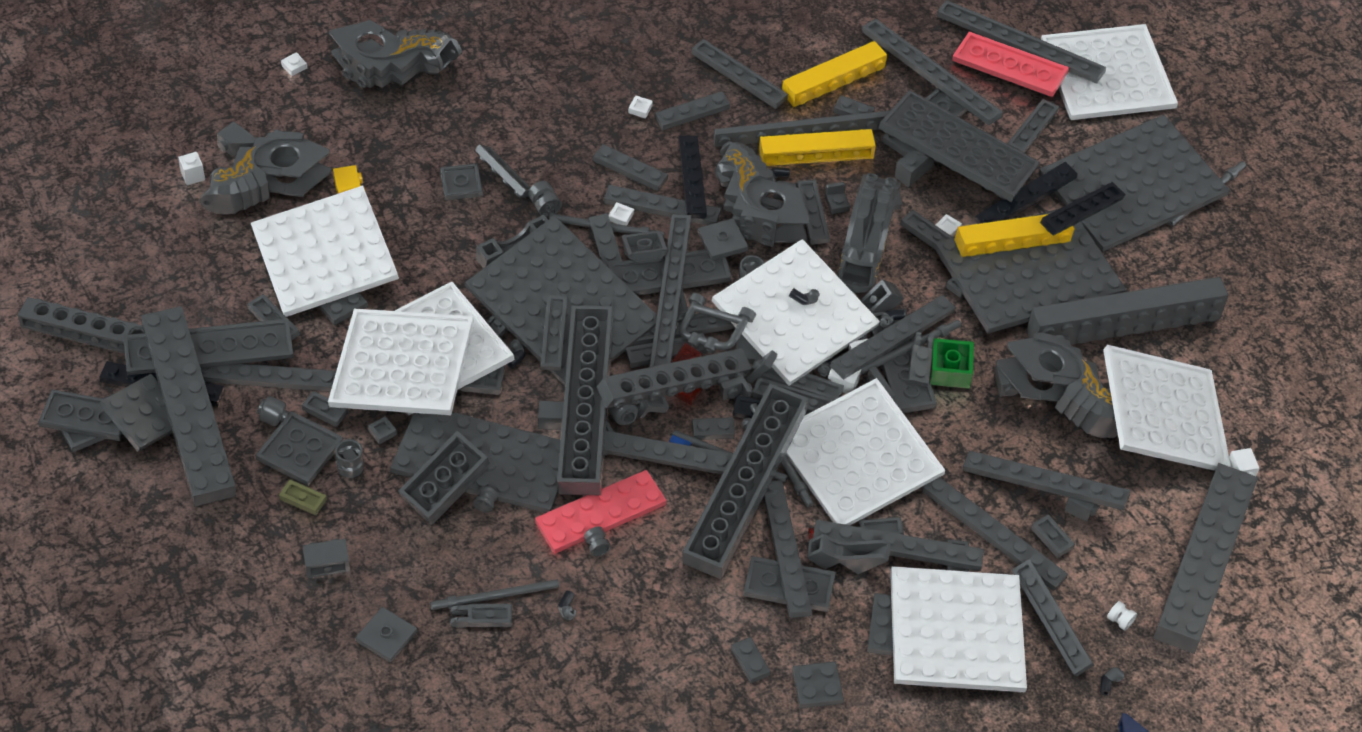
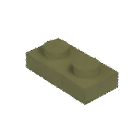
[279,480,327,516]

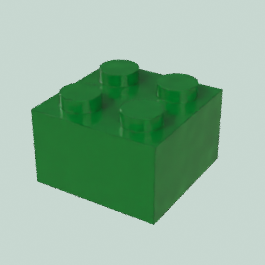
[930,338,974,388]

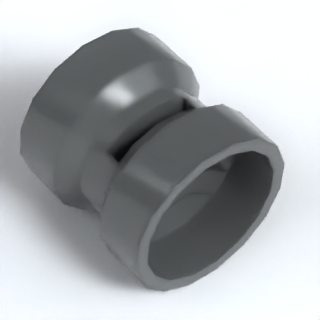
[584,527,611,557]

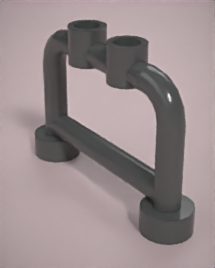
[679,293,756,354]

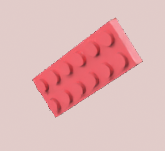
[953,32,1069,97]
[535,470,667,554]

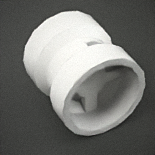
[1107,601,1138,631]

